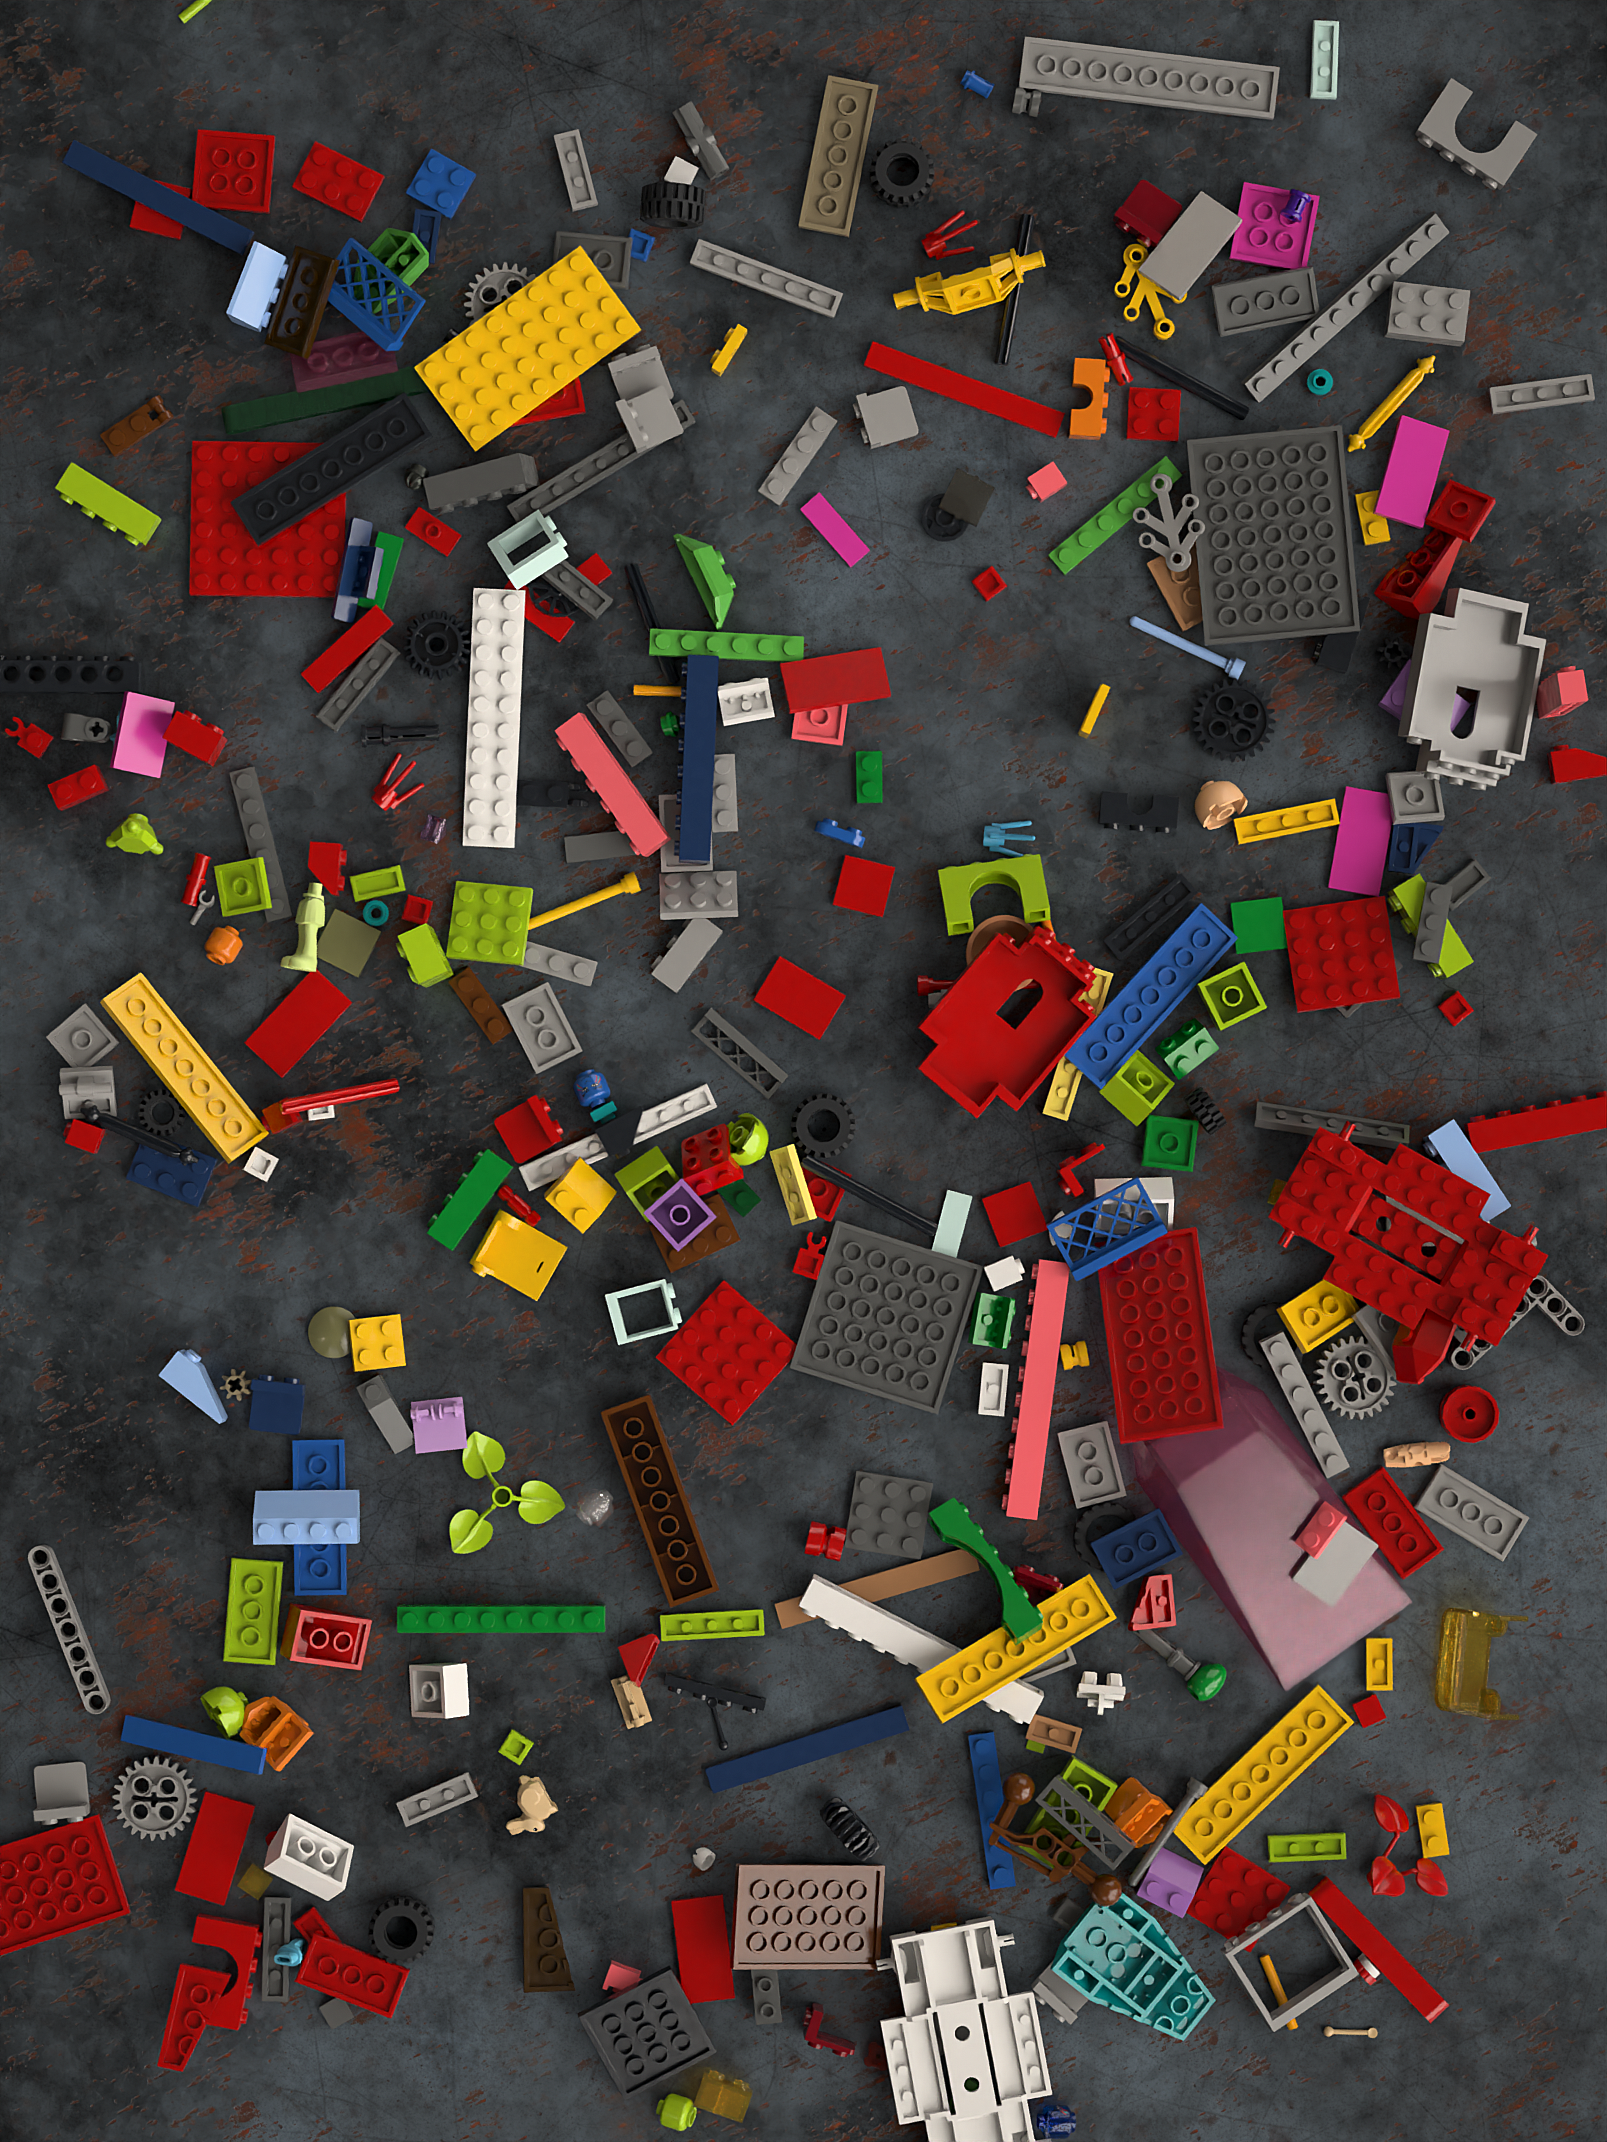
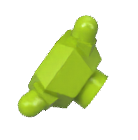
[105,813,163,855]

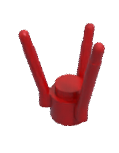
[921,210,978,260]
[371,753,424,811]

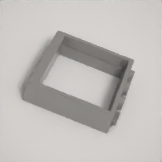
[1219,1893,1359,2032]

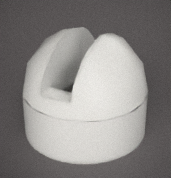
[692,1847,715,1871]

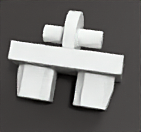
[1077,1671,1125,1715]

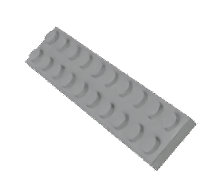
[1019,36,1280,120]

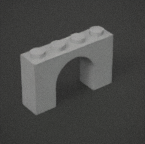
[1415,78,1537,190]

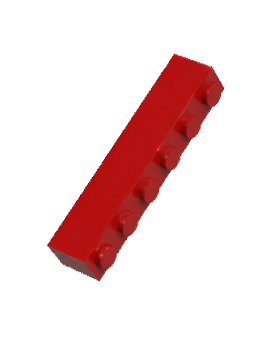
[1464,1091,1607,1153]

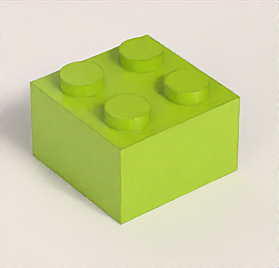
[1195,962,1267,1031]

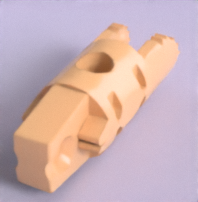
[1383,1441,1450,1468]

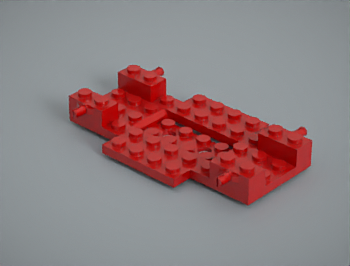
[1267,1121,1548,1352]

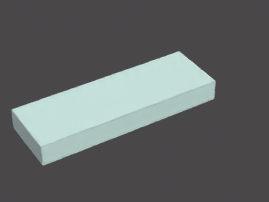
[1310,20,1339,100]
[932,1190,972,1258]

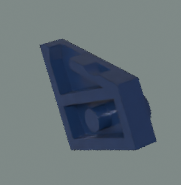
[1387,822,1444,874]

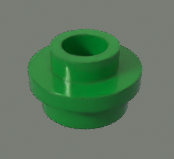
[661,711,681,737]

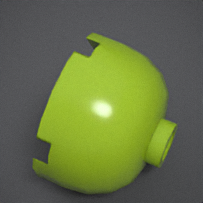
[727,1113,769,1166]
[200,1686,249,1739]

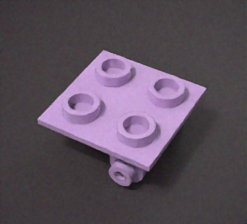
[410,1397,467,1454]

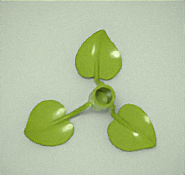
[449,1432,565,1554]

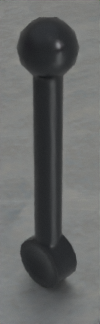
[707,1698,729,1751]

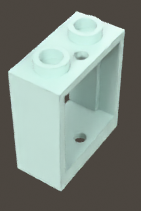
[487,509,569,590]
[605,1279,682,1345]

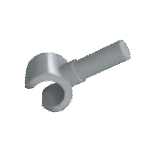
[189,890,215,926]

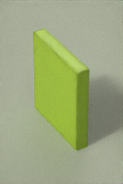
[1026,1739,1045,1754]

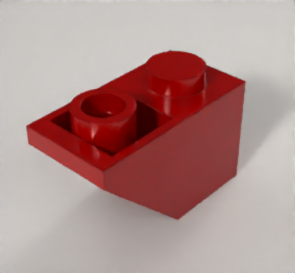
[308,841,347,896]

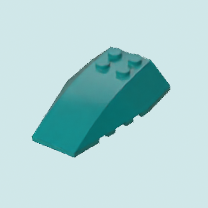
[1050,1893,1216,2041]

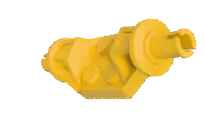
[893,248,1046,315]

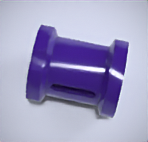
[1280,189,1312,223]

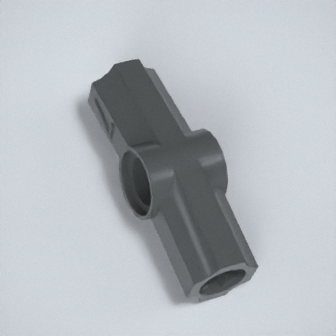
[672,101,729,180]

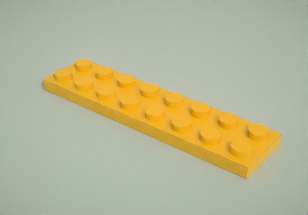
[100,973,269,1164]
[914,1574,1117,1724]
[1173,1684,1354,1865]

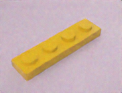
[1233,799,1340,845]

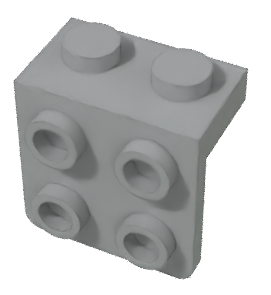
[608,344,674,402]
[853,386,919,449]
[33,1761,90,1825]
[1031,1961,1089,2024]

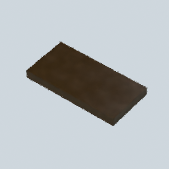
[264,245,340,359]

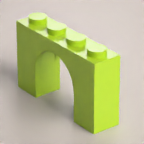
[938,854,1050,936]

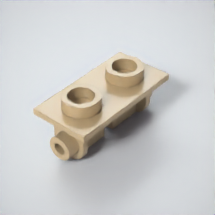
[611,1674,652,1729]

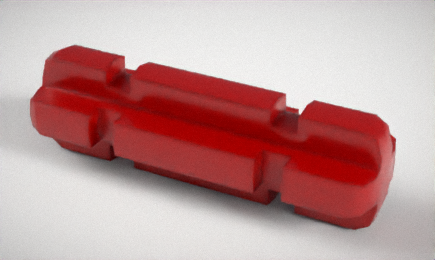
[497,1185,541,1227]

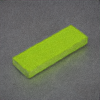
[1267,1832,1346,1863]

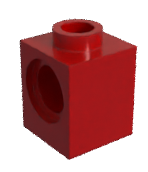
[63,1119,106,1154]

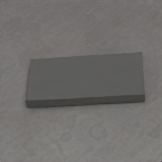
[1211,265,1320,337]

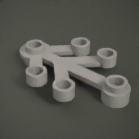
[1133,473,1205,572]

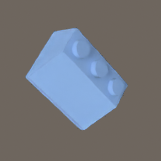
[226,241,289,333]

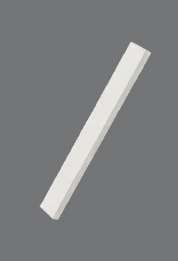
[519,1084,717,1191]

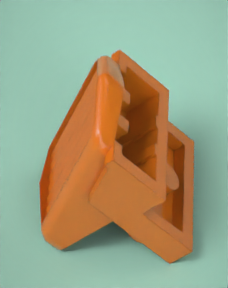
[239,1696,313,1772]
[1104,1777,1174,1849]

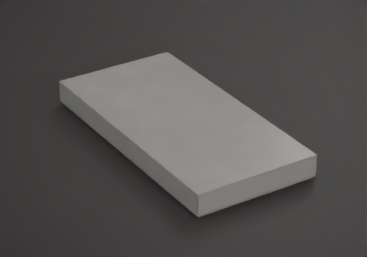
[1138,191,1242,301]
[1414,1464,1529,1562]

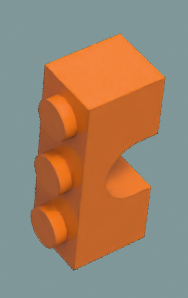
[1069,358,1110,440]

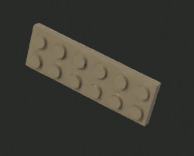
[798,75,879,237]

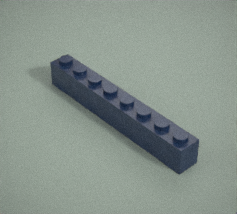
[674,655,719,864]

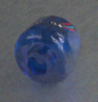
[1036,2105,1076,2139]

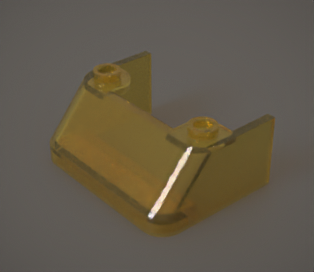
[1435,1608,1528,1720]

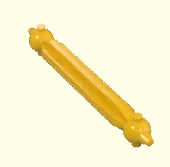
[1347,355,1435,452]

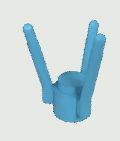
[983,821,1035,858]

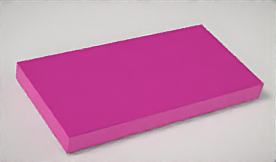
[1373,415,1449,529]
[1327,786,1392,897]

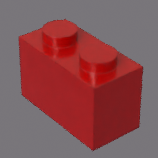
[48,764,109,811]

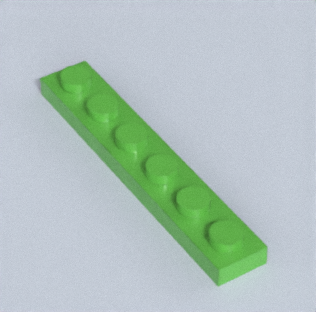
[1048,456,1183,575]
[649,629,804,663]

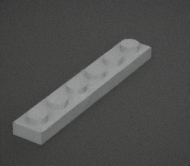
[690,239,843,319]
[1258,1330,1350,1478]

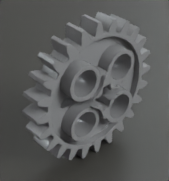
[464,262,536,326]
[1313,1336,1396,1420]
[112,1756,198,1841]

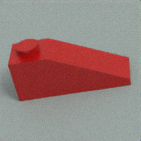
[1547,745,1607,784]

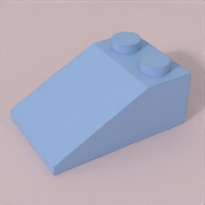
[159,1349,228,1424]

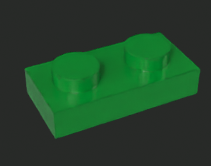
[856,751,883,804]

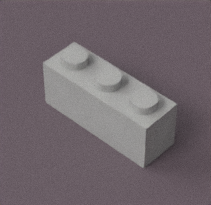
[651,918,723,994]

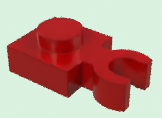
[5,717,54,759]
[792,1232,826,1280]

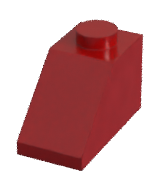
[260,1097,303,1134]

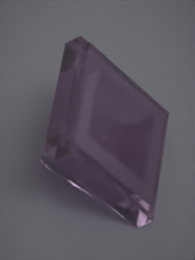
[420,814,446,844]

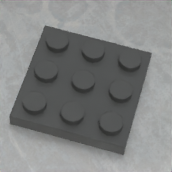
[844,1470,933,1560]

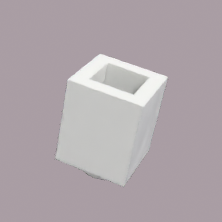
[984,1255,1025,1291]

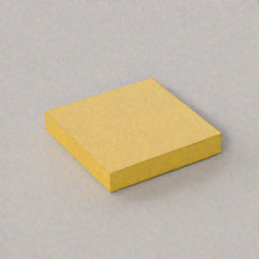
[1078,684,1110,739]

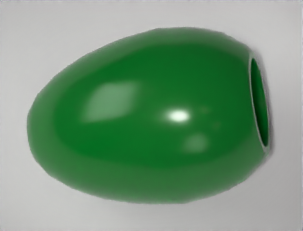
[1187,1663,1227,1701]

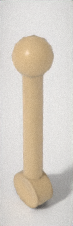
[1323,2026,1378,2038]

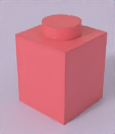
[1025,462,1067,503]

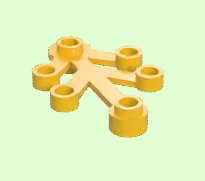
[1114,244,1187,340]

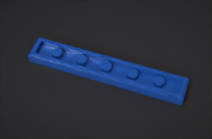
[121,1715,267,1774]

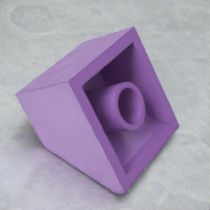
[1134,1847,1204,1918]

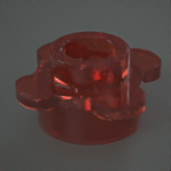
[864,2042,888,2071]

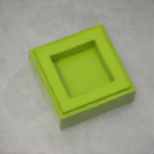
[498,1729,534,1765]

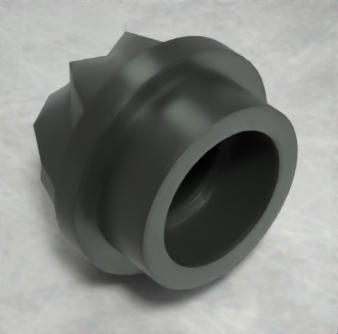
[404,463,430,490]

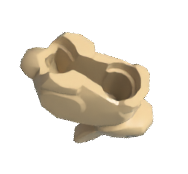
[506,1775,558,1835]

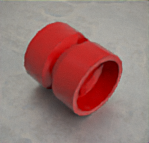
[804,1521,847,1561]

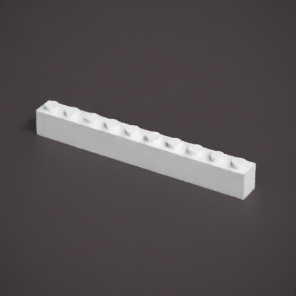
[799,1574,1044,1724]

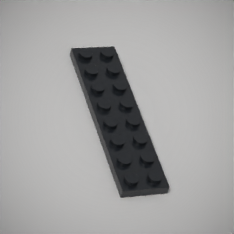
[230,392,433,547]

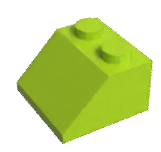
[1099,1050,1175,1126]
[614,1146,680,1222]

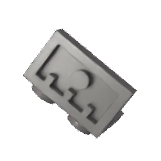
[615,386,684,453]

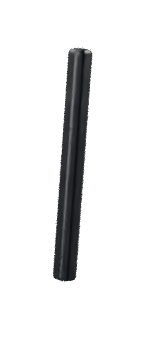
[995,214,1034,365]
[1115,336,1250,420]
[800,1154,938,1236]

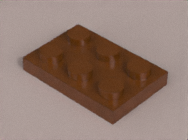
[649,1194,741,1273]

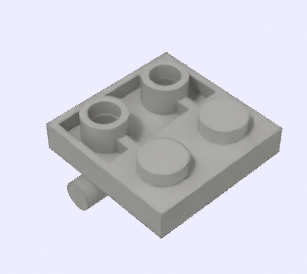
[59,1066,117,1119]

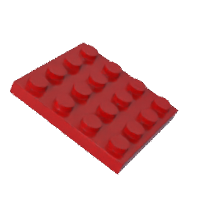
[1283,896,1400,1013]
[656,1280,797,1426]

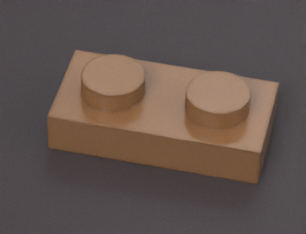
[1025,1714,1082,1753]

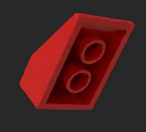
[279,1603,372,1670]

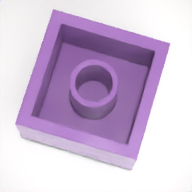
[644,1179,716,1251]

